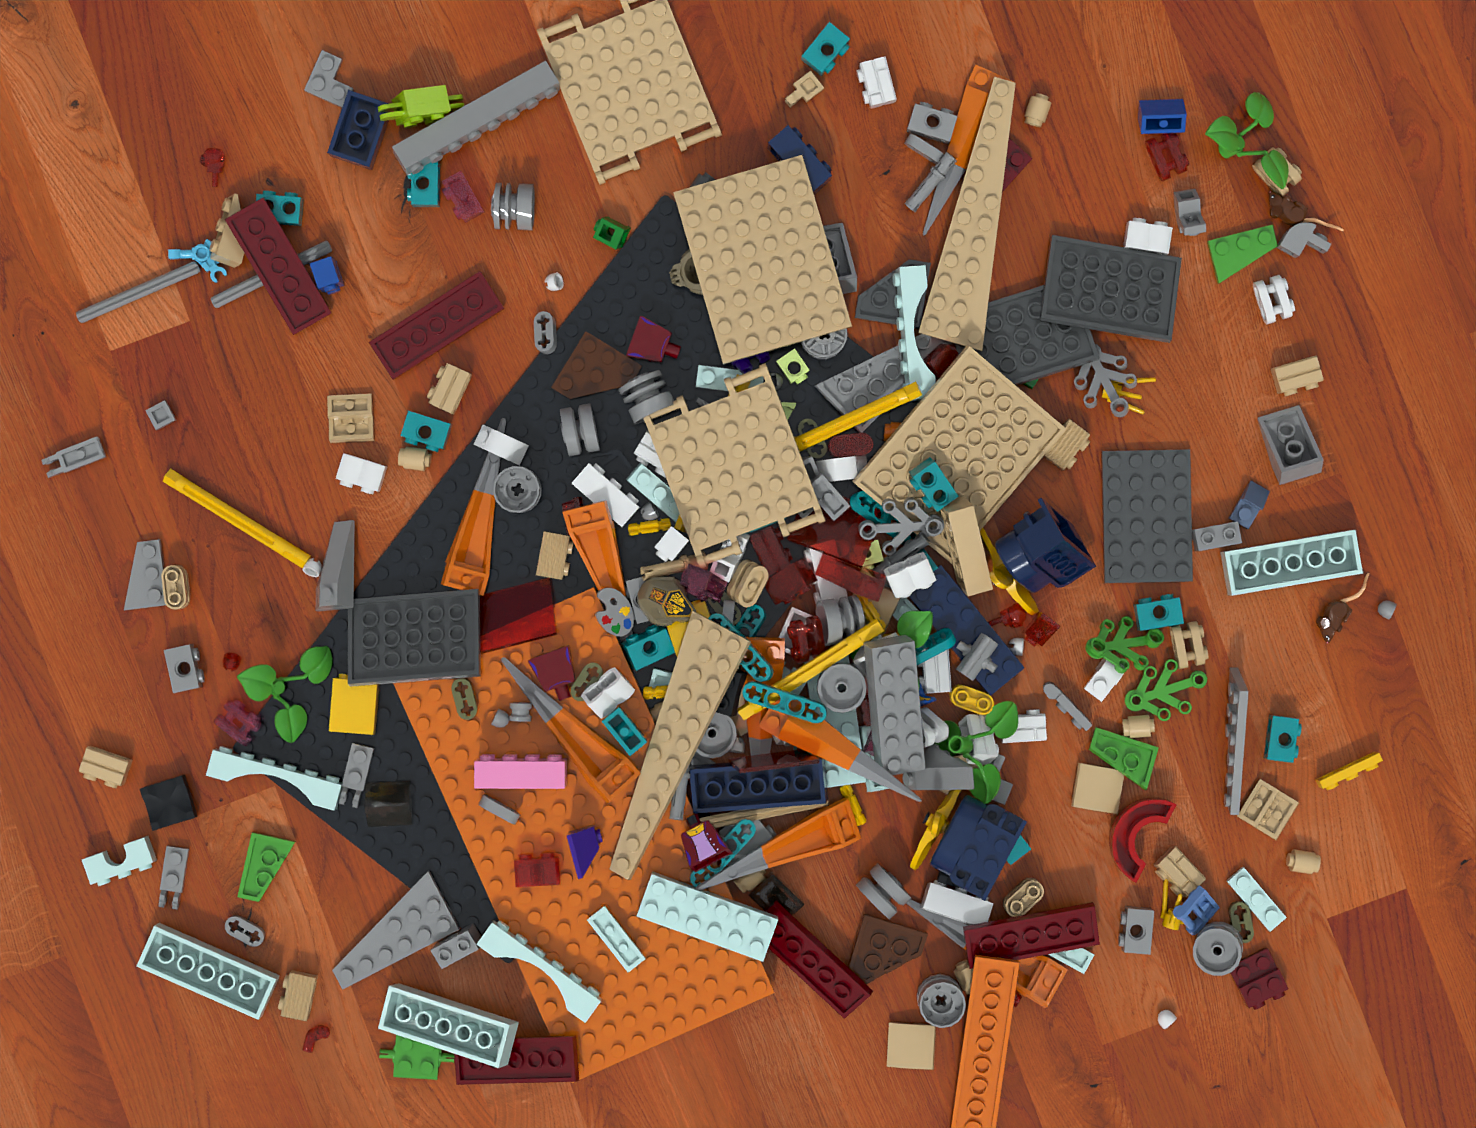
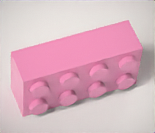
[474,754,567,789]

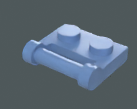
[1173,885,1220,935]

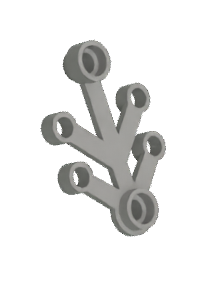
[1074,344,1137,417]
[858,497,944,556]

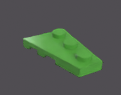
[1207,225,1278,284]
[1088,727,1159,790]
[237,832,296,902]

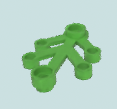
[1085,616,1164,674]
[1124,659,1207,721]

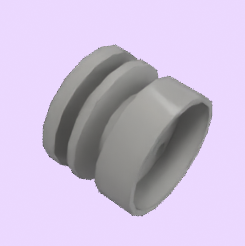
[491,183,535,231]
[801,329,847,360]
[618,370,674,424]
[493,466,542,513]
[816,595,865,646]
[916,974,966,1028]

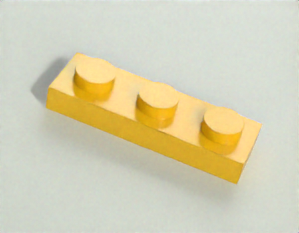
[1315,751,1383,790]

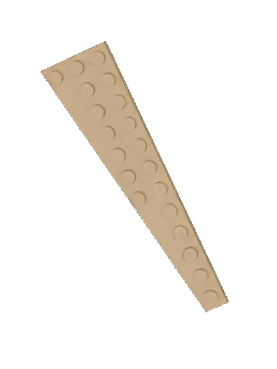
[918,77,1016,351]
[610,611,751,880]

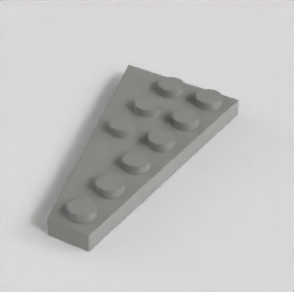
[815,334,952,434]
[1224,667,1249,815]
[332,870,460,990]

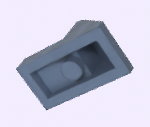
[1228,480,1270,529]

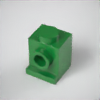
[593,216,631,250]

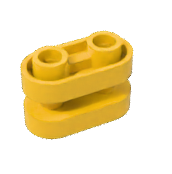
[949,684,994,715]

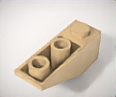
[209,193,244,268]

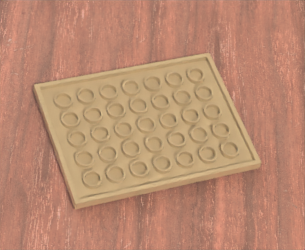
[673,155,852,364]
[853,345,1066,564]

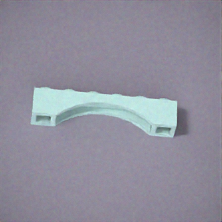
[893,265,936,402]
[206,746,343,811]
[476,920,602,1023]

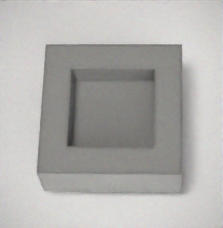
[145,400,177,430]

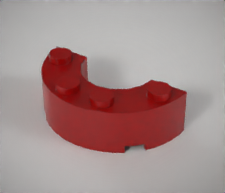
[1109,798,1177,883]

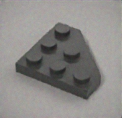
[855,259,931,329]

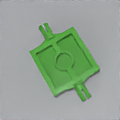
[379,1035,455,1080]

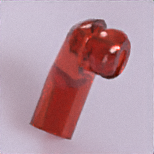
[302,1025,330,1053]

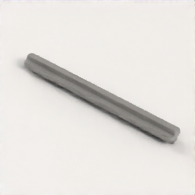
[211,241,332,308]
[76,261,200,323]

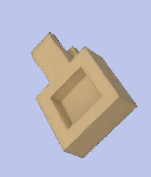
[785,71,824,107]

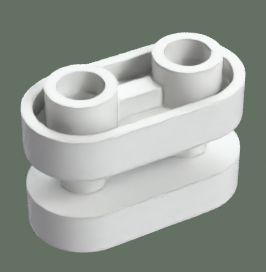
[1253,275,1295,325]
[920,707,949,748]

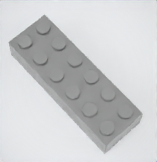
[863,635,925,775]

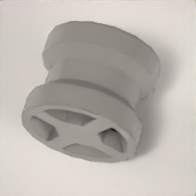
[509,702,532,722]

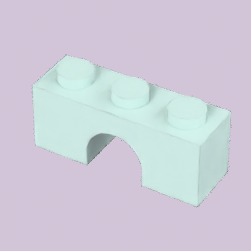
[82,836,157,886]

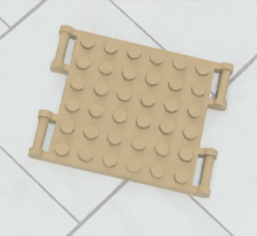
[537,0,722,185]
[643,363,825,569]

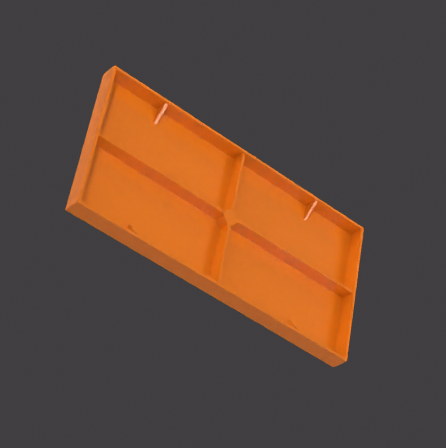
[393,587,775,1083]

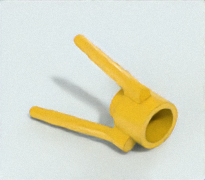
[1102,377,1156,414]
[1160,879,1184,930]

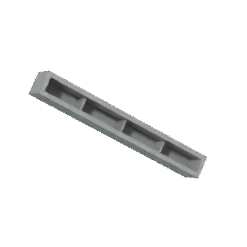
[392,61,560,175]

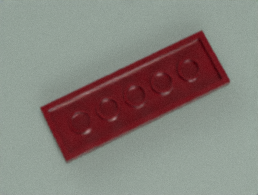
[225,197,332,335]
[369,271,504,380]
[765,901,873,1019]
[963,902,1100,969]
[454,1036,579,1085]

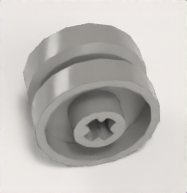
[560,403,600,456]
[816,663,867,713]
[696,712,737,758]
[856,863,911,920]
[1193,922,1243,976]

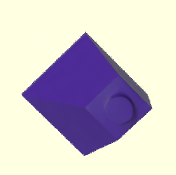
[567,825,603,879]

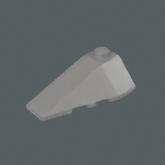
[315,520,355,612]
[902,743,974,790]

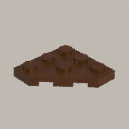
[551,331,642,400]
[848,914,928,985]

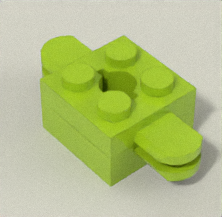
[378,85,464,128]

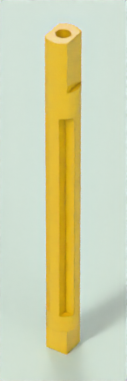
[794,382,922,452]
[163,468,311,569]
[738,618,885,720]

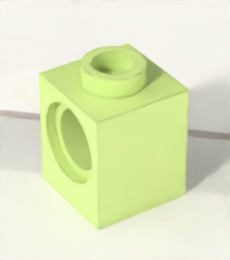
[776,349,810,385]

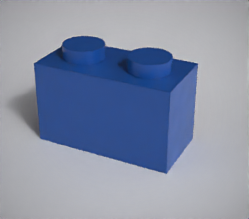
[1138,99,1187,134]
[310,256,345,295]

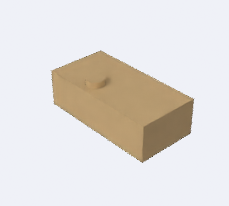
[940,496,993,596]

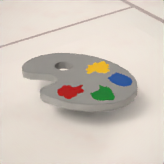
[595,588,634,637]

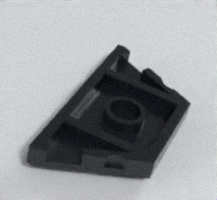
[572,449,641,527]

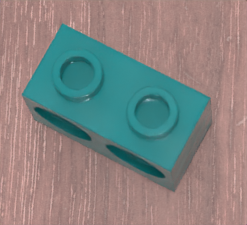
[256,191,304,226]
[908,457,959,512]

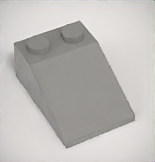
[823,223,857,294]
[1257,405,1324,485]

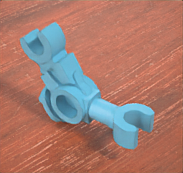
[168,239,228,283]

